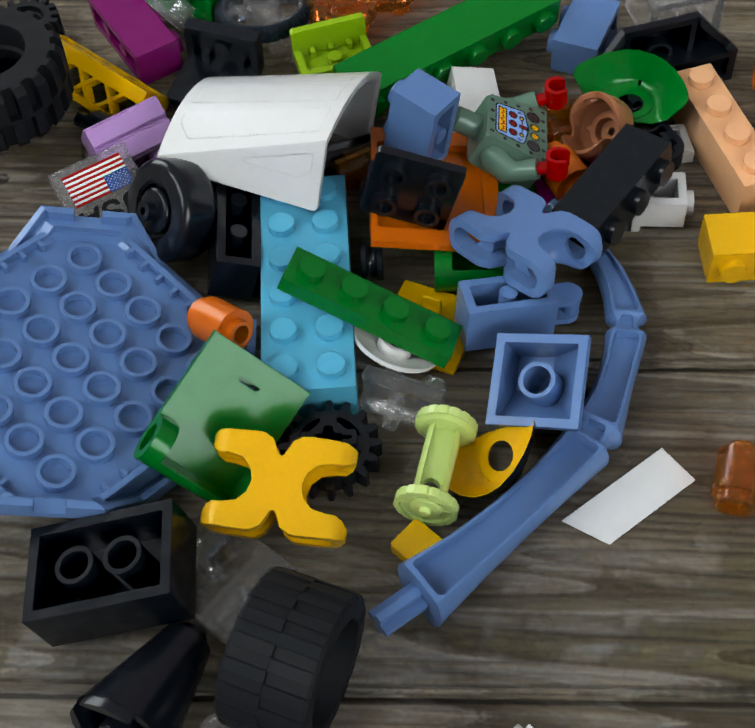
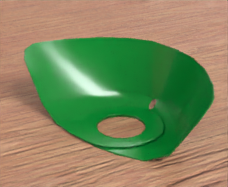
[573,49,688,124]

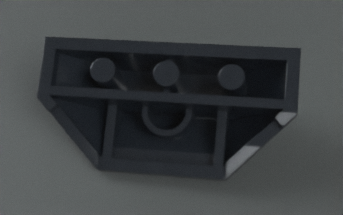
[602,11,738,86]

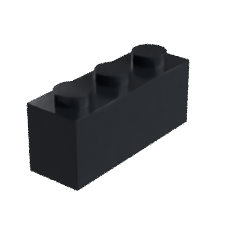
[552,123,674,256]
[207,182,261,300]

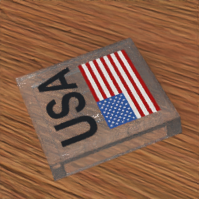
[48,141,138,218]

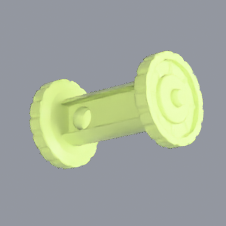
[393,404,478,526]

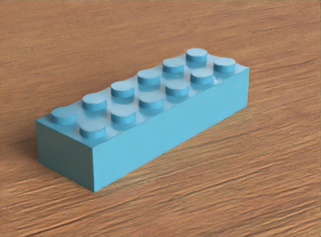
[260,175,359,418]

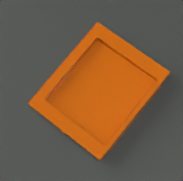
[369,127,499,252]

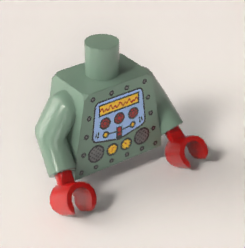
[453,76,570,190]

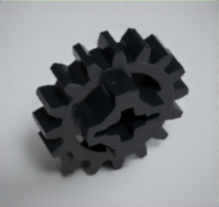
[277,400,382,501]

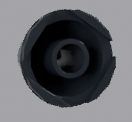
[70,622,211,728]

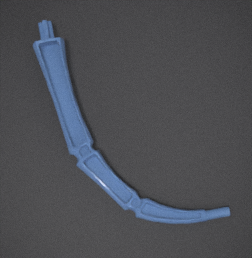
[368,198,647,637]

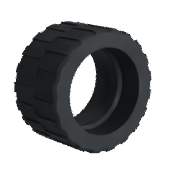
[214,566,366,728]

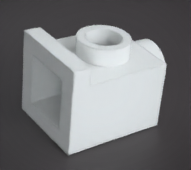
[630,172,694,232]

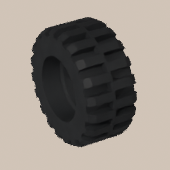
[0,6,74,152]

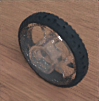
[214,0,311,43]

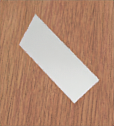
[562,448,695,545]

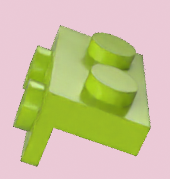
[289,12,372,74]

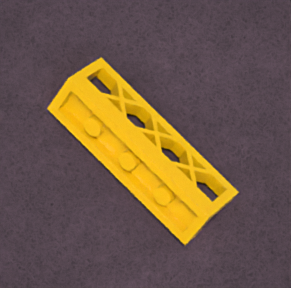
[58,33,169,115]

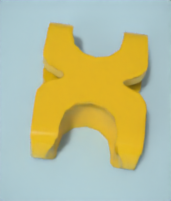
[199,428,359,548]

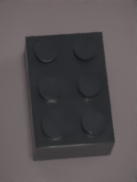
[22,498,197,647]

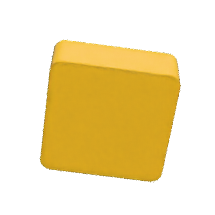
[391,519,442,561]

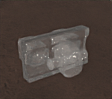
[359,365,446,432]

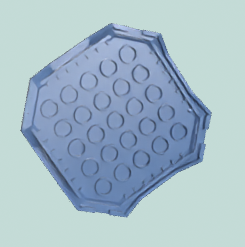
[0,205,256,519]

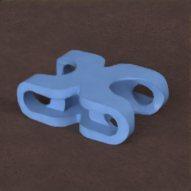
[449,185,603,298]

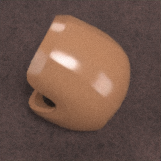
[561,91,634,163]

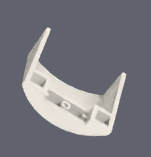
[157,72,382,211]

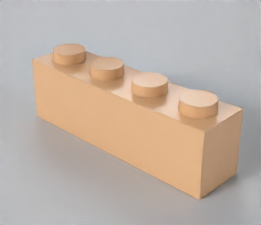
[672,63,755,213]

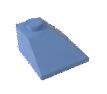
[485,333,592,431]

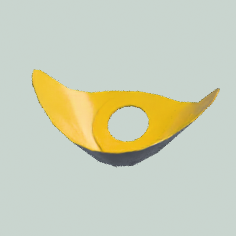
[449,420,536,498]

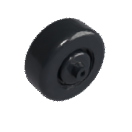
[127,158,217,262]

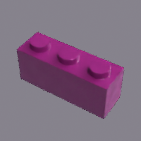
[88,0,184,85]

